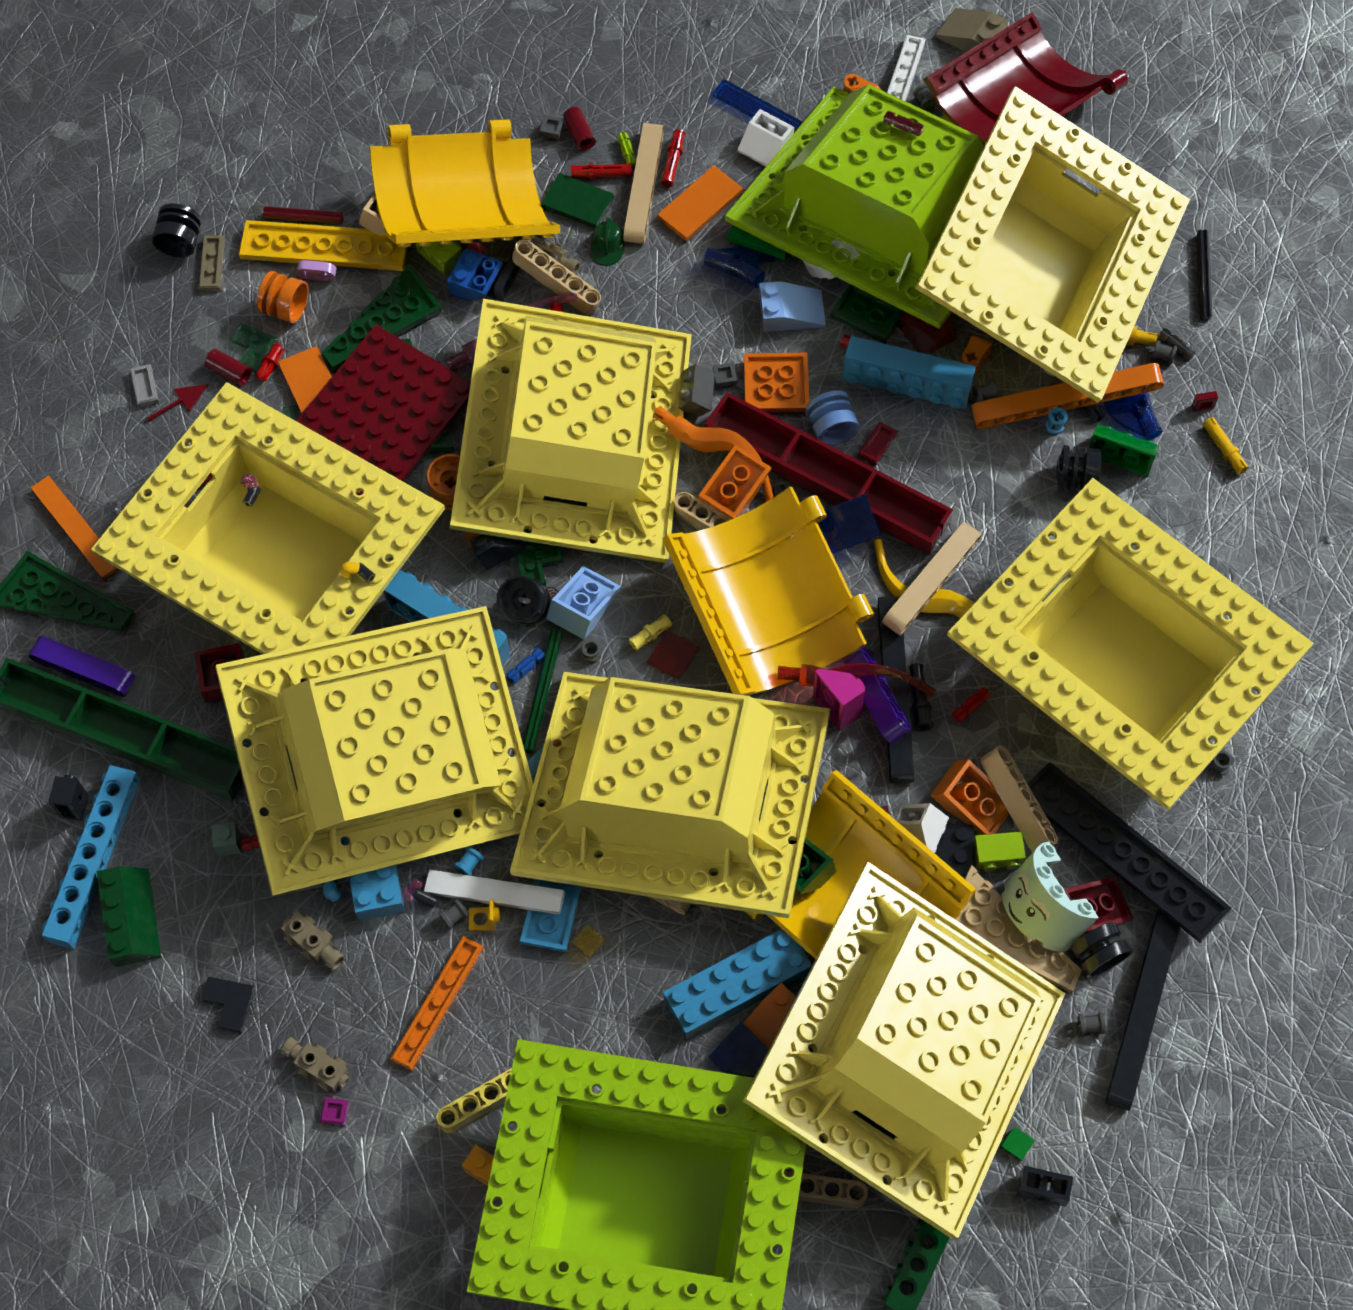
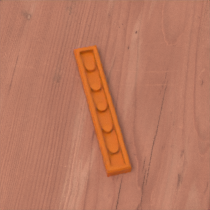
[31,475,120,580]
[391,936,484,1071]

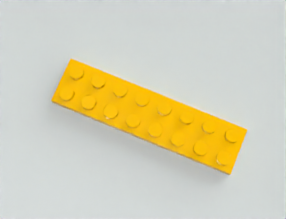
[239,220,407,271]

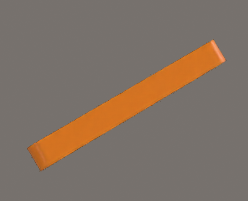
[971,363,1164,429]

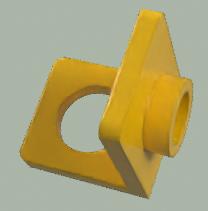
[469,899,500,931]

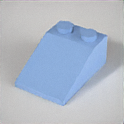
[759,281,826,332]
[546,566,621,639]

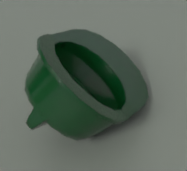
[591,218,624,266]

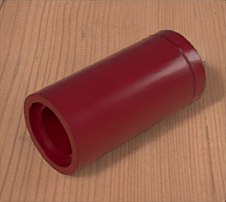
[563,107,596,151]
[205,349,252,386]

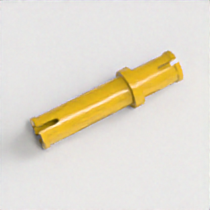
[1202,417,1249,475]

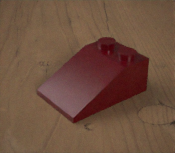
[1064,876,1134,938]

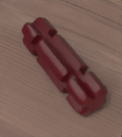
[883,111,924,136]

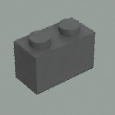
[678,364,715,418]

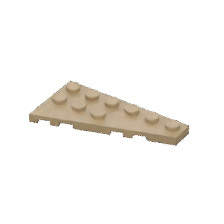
[956,865,1082,993]

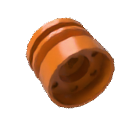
[257,271,308,324]
[427,454,460,511]

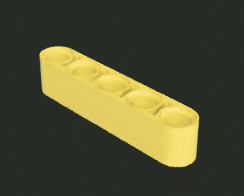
[437,1068,512,1133]

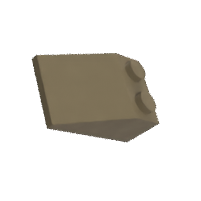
[935,8,1009,52]

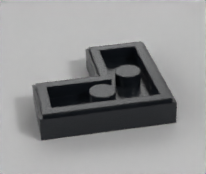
[202,977,255,1033]

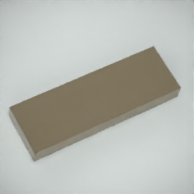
[199,235,225,292]

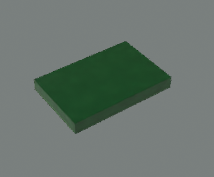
[541,173,614,228]
[830,284,905,344]

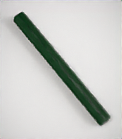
[523,629,562,754]

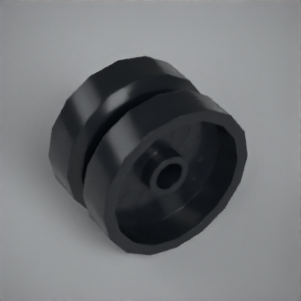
[1070,922,1133,978]

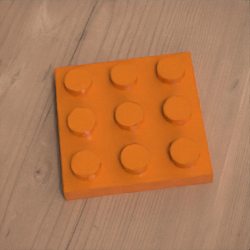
[744,353,809,413]

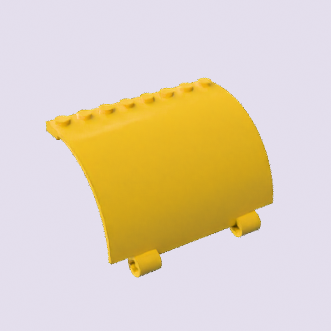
[369,119,560,247]
[662,487,874,696]
[746,770,977,959]

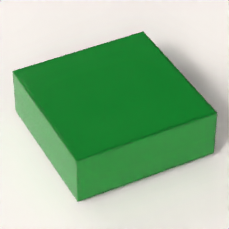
[1000,1126,1035,1162]

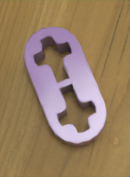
[296,260,337,281]

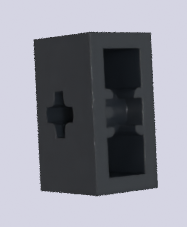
[48,775,89,821]
[1016,1166,1073,1207]

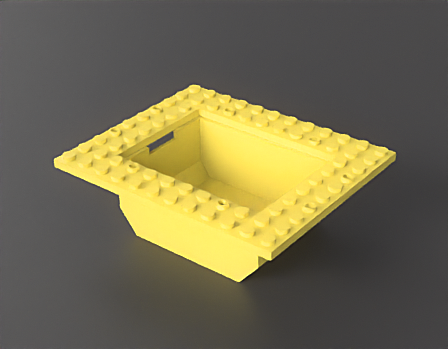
[915,86,1190,403]
[449,299,692,563]
[91,382,445,680]
[947,478,1314,811]
[215,606,539,896]
[510,672,830,918]
[742,862,1066,1240]

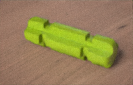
[617,132,637,168]

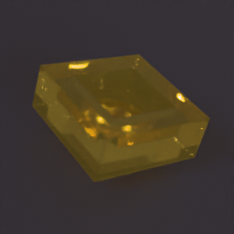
[572,925,606,959]

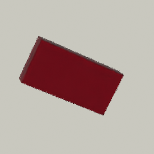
[857,421,898,466]

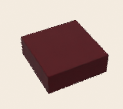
[1192,391,1218,412]

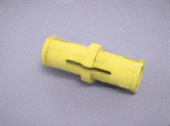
[628,614,672,651]

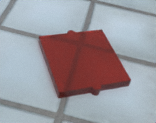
[647,631,699,679]

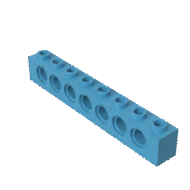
[42,765,141,949]

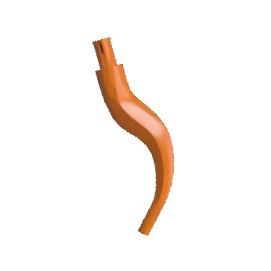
[652,406,774,502]

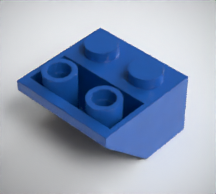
[447,248,503,301]

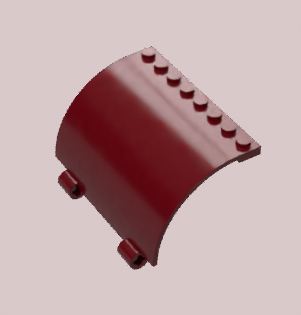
[923,12,1128,143]

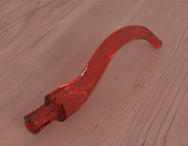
[777,663,936,697]

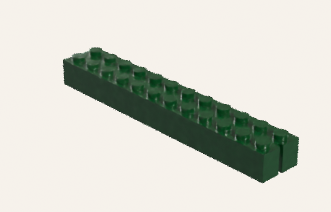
[0,658,243,801]

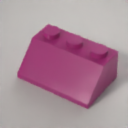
[812,669,865,732]

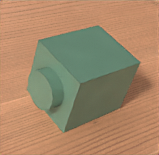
[211,822,241,856]

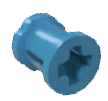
[1045,407,1068,435]
[454,847,484,876]

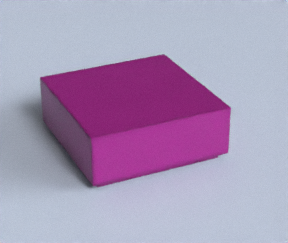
[320,1097,349,1126]

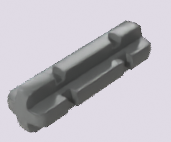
[1159,328,1197,360]

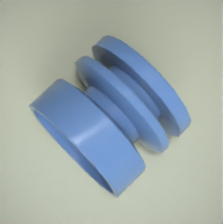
[806,391,860,446]

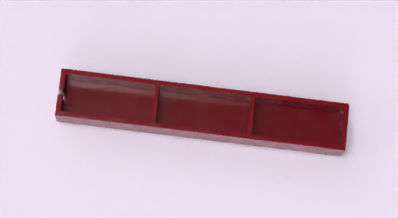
[704,392,953,555]

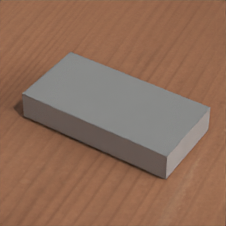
[130,364,159,408]

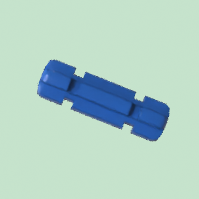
[506,648,544,684]

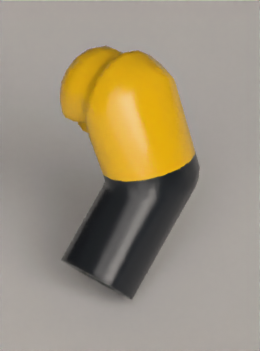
[340,562,376,583]

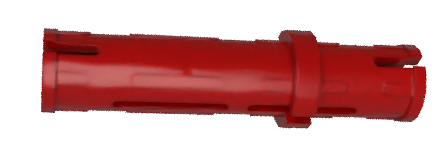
[661,129,686,187]
[571,163,632,180]

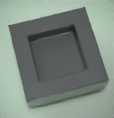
[539,115,565,139]
[713,362,737,388]

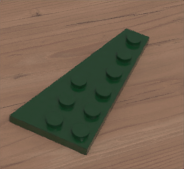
[322,263,442,371]
[0,551,135,632]

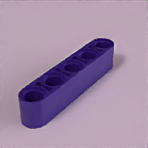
[28,636,136,697]
[845,647,911,744]

